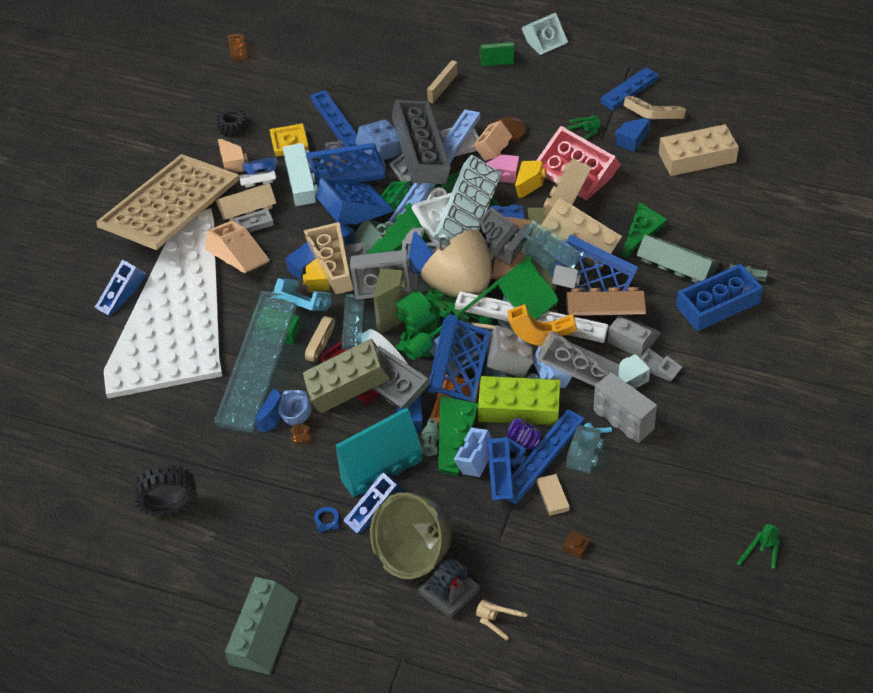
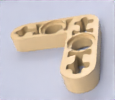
[624,96,686,119]

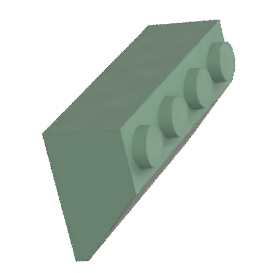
[637,235,721,283]
[225,577,299,675]

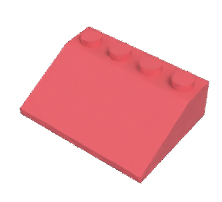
[536,126,620,201]

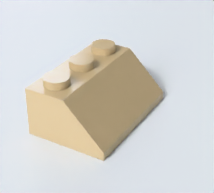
[215,183,276,221]

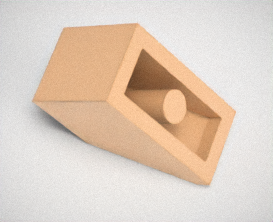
[218,139,248,173]

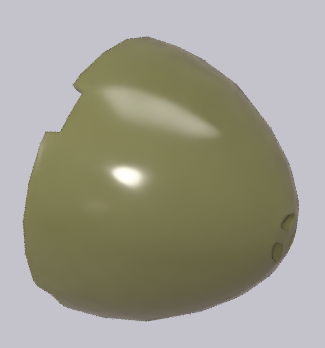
[370,493,452,579]

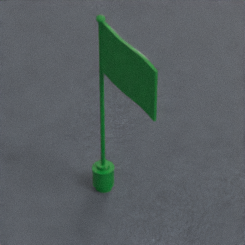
[404,255,558,360]

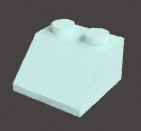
[522,13,568,55]

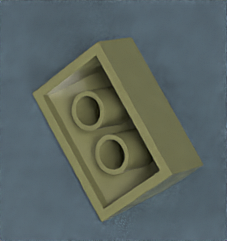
[373,268,408,334]

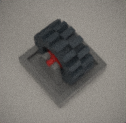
[418,558,480,619]

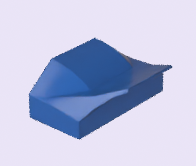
[255,389,282,432]

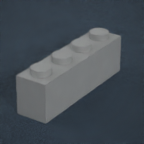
[537,331,619,386]

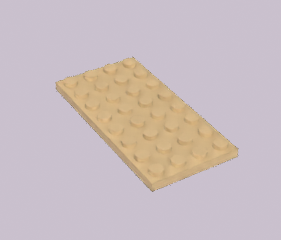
[97,154,239,250]

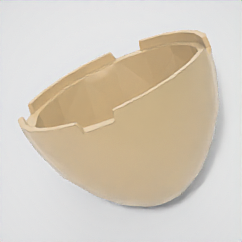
[420,229,492,298]

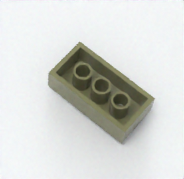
[303,338,390,413]

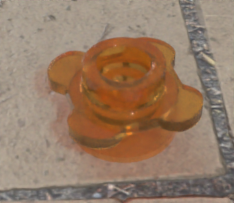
[290,424,311,443]

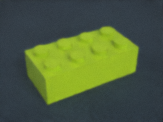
[478,376,560,426]

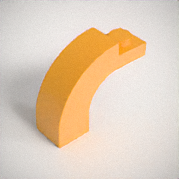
[507,304,578,346]

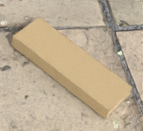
[427,60,457,103]

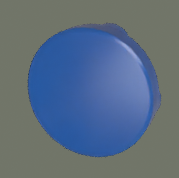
[243,157,278,175]

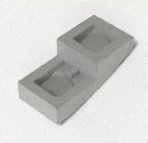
[640,347,682,381]

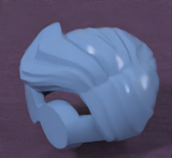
[278,390,312,426]

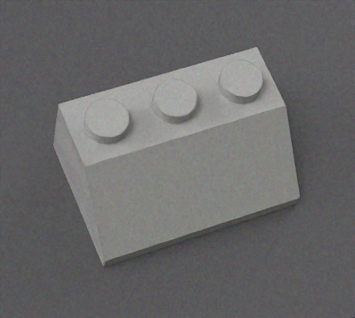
[350,250,411,299]

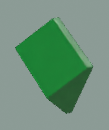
[479,42,514,66]

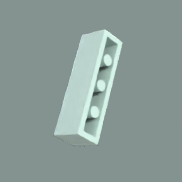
[283,143,318,206]

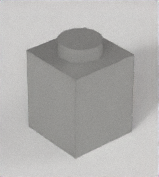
[552,265,581,288]

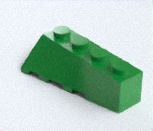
[367,203,430,254]

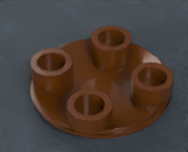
[496,117,526,142]

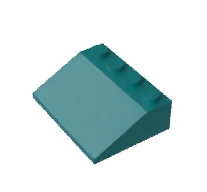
[336,408,423,498]

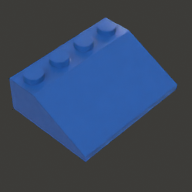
[316,177,393,226]

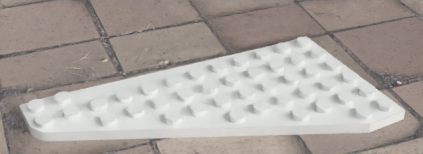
[104,209,222,398]

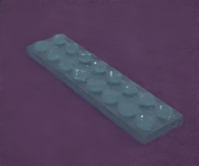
[214,291,298,433]

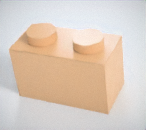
[473,120,512,161]

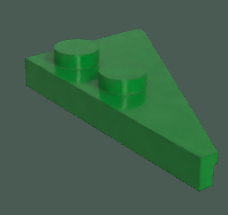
[622,203,667,258]

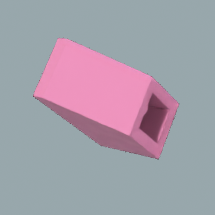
[486,155,519,183]

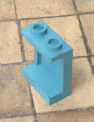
[273,278,332,311]

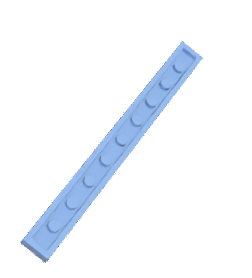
[389,110,481,224]

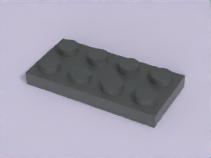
[372,346,431,410]

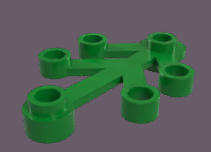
[425,289,494,325]

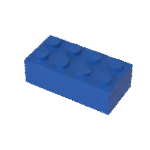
[676,264,763,331]

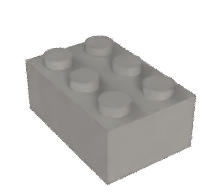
[593,372,657,443]

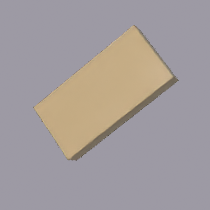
[537,474,569,516]

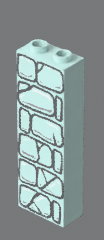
[433,155,501,246]

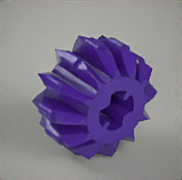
[507,418,542,450]

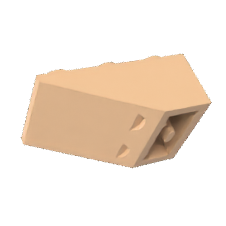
[205,221,269,273]

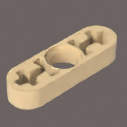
[305,316,335,362]

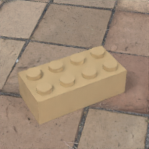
[659,124,738,176]
[538,197,622,271]

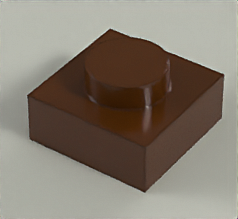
[562,530,591,559]

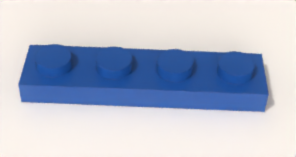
[601,67,658,111]

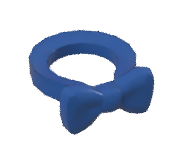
[314,507,339,533]

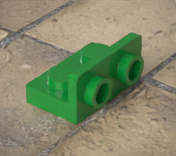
[381,181,411,213]

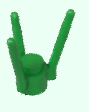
[557,115,601,140]
[737,524,780,569]

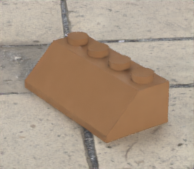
[566,287,646,315]

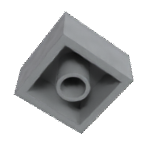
[487,325,533,378]

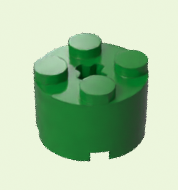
[394,290,436,336]

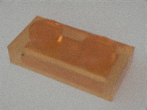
[227,33,247,60]

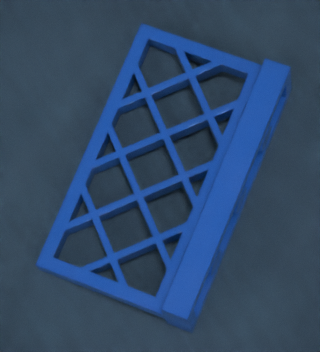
[306,143,386,187]
[550,235,638,292]
[427,314,491,403]

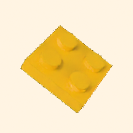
[270,124,309,157]

